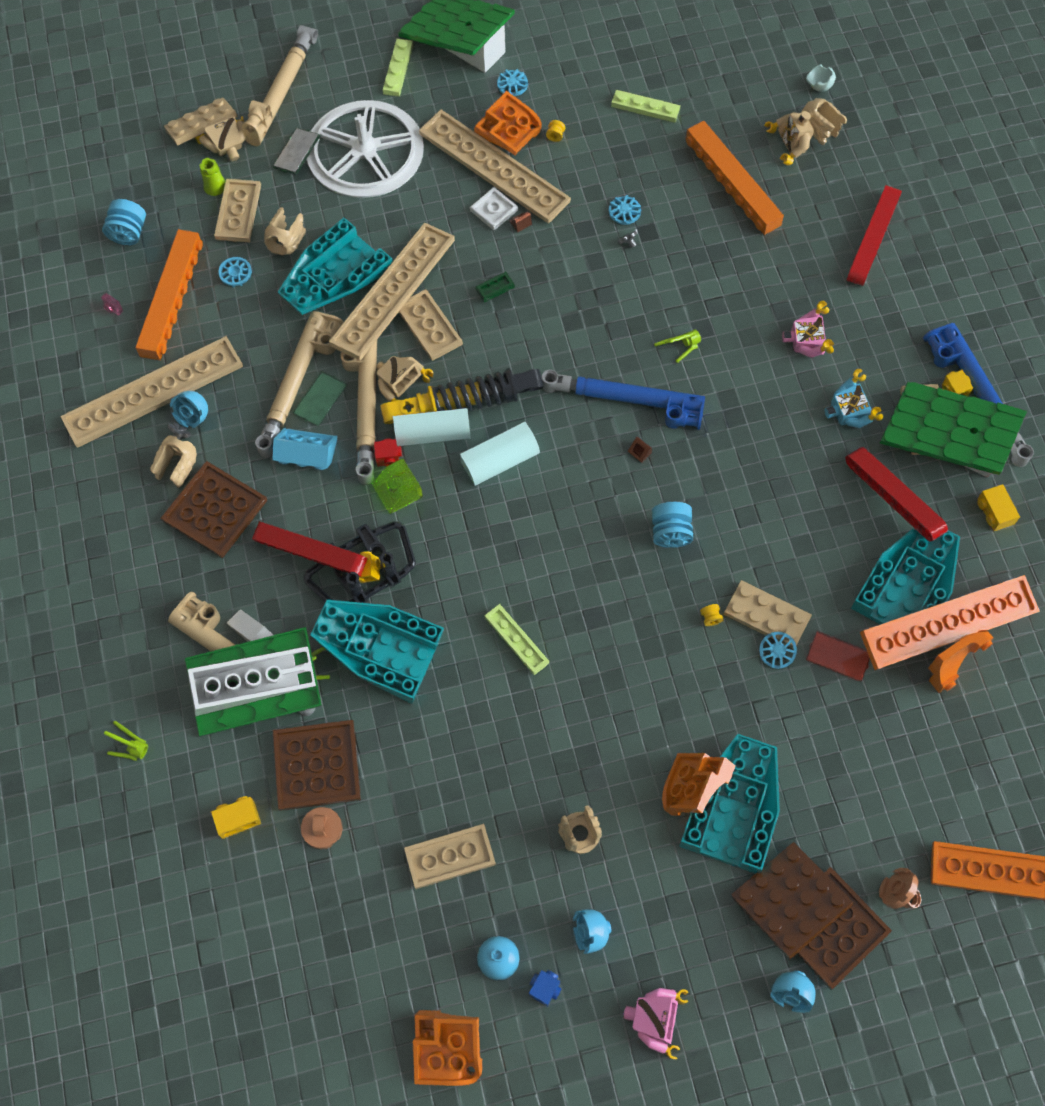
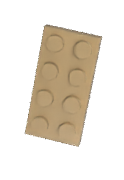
[164,98,237,146]
[214,179,261,242]
[398,289,463,361]
[724,580,812,649]
[404,824,496,889]

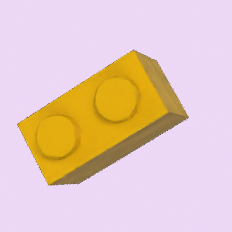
[977,484,1020,531]
[211,796,261,839]

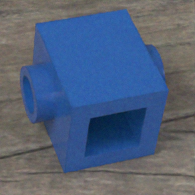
[529,970,562,1007]

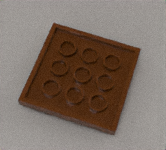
[161,461,268,559]
[273,720,361,811]
[731,842,853,960]
[797,867,892,990]

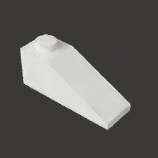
[227,609,273,642]

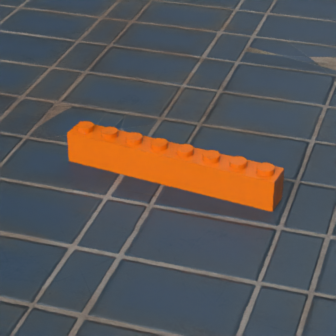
[686,121,784,235]
[135,229,203,361]

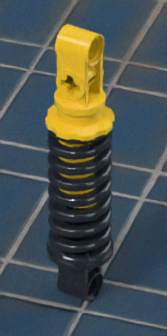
[380,368,544,424]

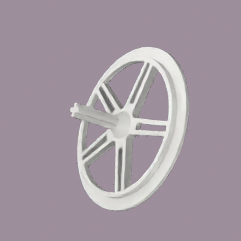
[306,100,424,198]

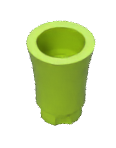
[200,158,226,196]

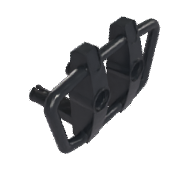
[304,521,416,603]

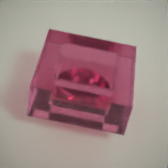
[101,292,123,316]

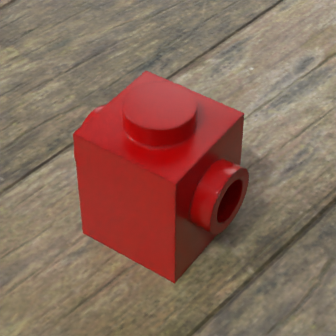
[374,439,402,467]

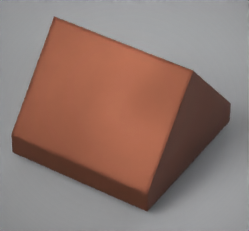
[510,212,532,232]
[627,437,652,463]

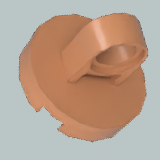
[301,807,343,849]
[879,868,921,909]

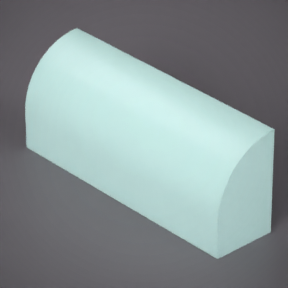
[393,408,470,446]
[460,422,540,486]

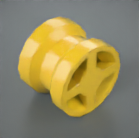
[546,120,565,142]
[700,604,723,626]

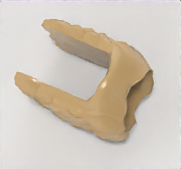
[801,98,847,145]
[264,207,306,256]
[150,435,197,488]
[558,806,602,854]

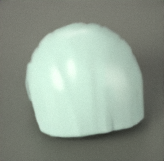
[806,65,836,92]

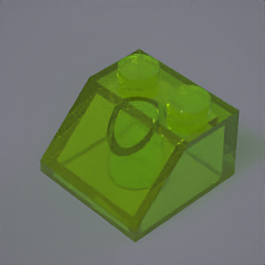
[372,458,423,514]

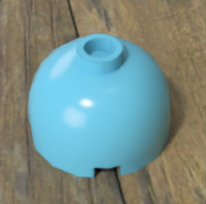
[170,390,208,428]
[573,909,611,954]
[477,936,520,980]
[770,971,815,1013]

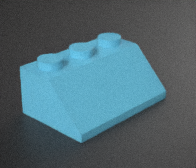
[272,428,338,470]

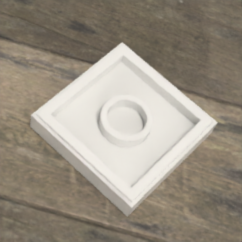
[470,187,518,230]

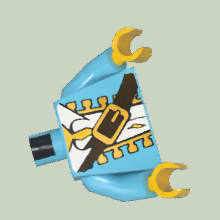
[824,369,883,428]

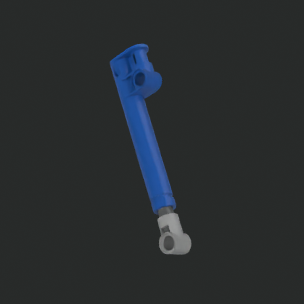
[923,323,1034,467]
[542,369,705,430]

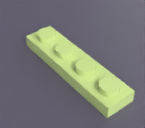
[383,39,413,96]
[611,90,680,123]
[485,604,549,675]

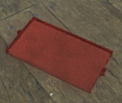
[806,631,870,682]

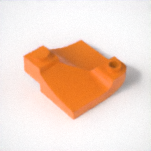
[474,91,542,155]
[928,630,993,693]
[662,753,736,816]
[413,1010,482,1086]

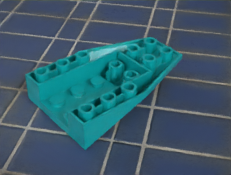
[278,218,393,315]
[851,528,960,625]
[310,600,444,704]
[679,734,780,874]

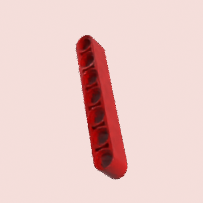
[846,185,902,286]
[845,447,948,542]
[252,521,368,577]

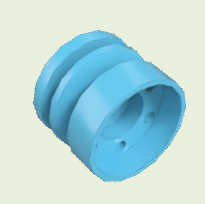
[102,199,146,245]
[652,502,693,547]

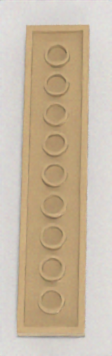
[419,110,571,224]
[329,223,455,361]
[61,336,243,448]

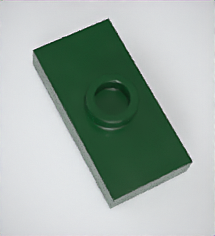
[475,272,515,303]

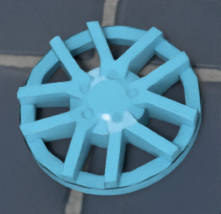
[497,69,528,96]
[609,195,641,225]
[218,257,252,287]
[759,632,797,669]

